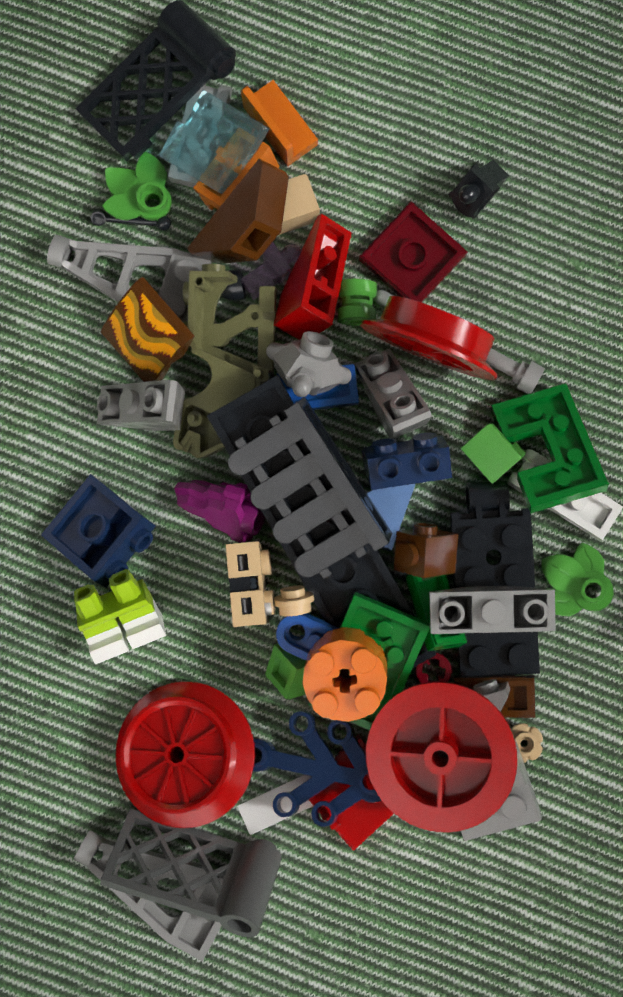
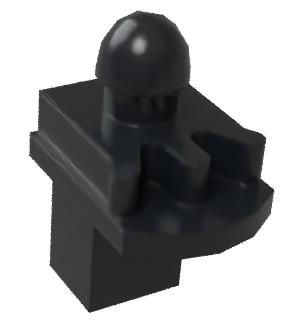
[449,160,509,218]

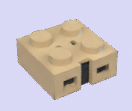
[226,541,276,627]

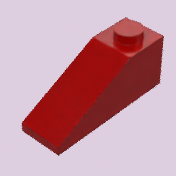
[274,213,352,340]

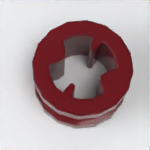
[415,653,452,683]

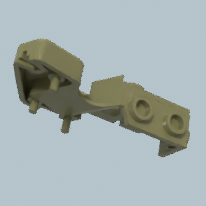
[173,264,277,458]

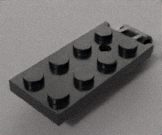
[450,480,540,677]

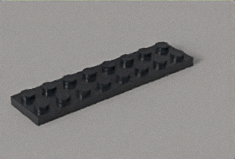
[207,375,436,668]

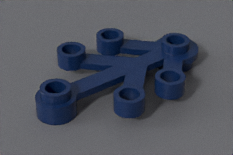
[253,711,382,827]

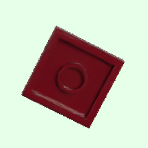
[359,201,468,303]

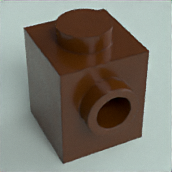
[394,523,458,578]

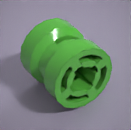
[338,278,377,326]

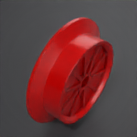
[360,296,498,380]
[116,681,255,828]
[366,682,518,832]

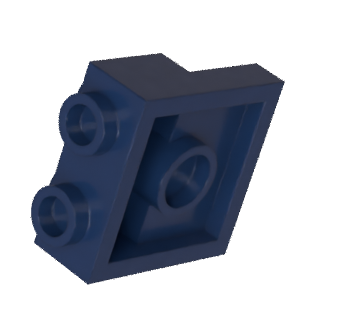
[361,432,452,490]
[41,474,156,588]

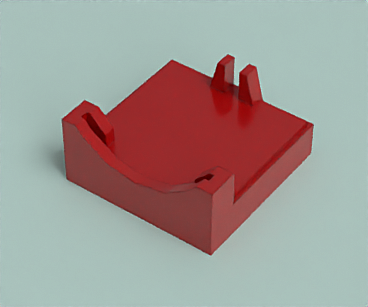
[309,734,394,851]

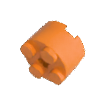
[303,627,388,722]

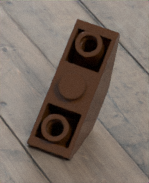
[187,158,289,264]

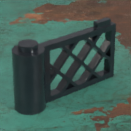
[75,0,236,161]

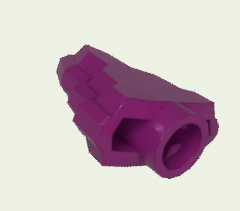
[174,480,266,543]

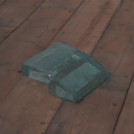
[159,90,269,194]

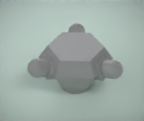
[266,331,352,397]

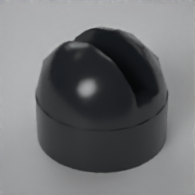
[221,268,246,301]

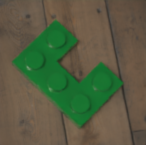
[491,383,609,514]
[308,592,430,730]

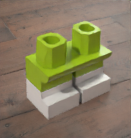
[74,569,166,665]

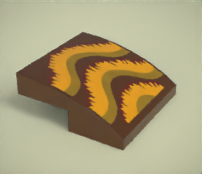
[100,277,195,382]

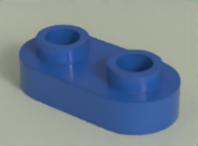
[276,613,342,670]

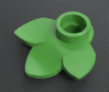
[103,151,172,221]
[541,543,614,617]

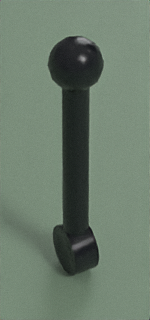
[91,208,171,231]

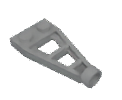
[47,234,212,322]
[73,830,225,962]

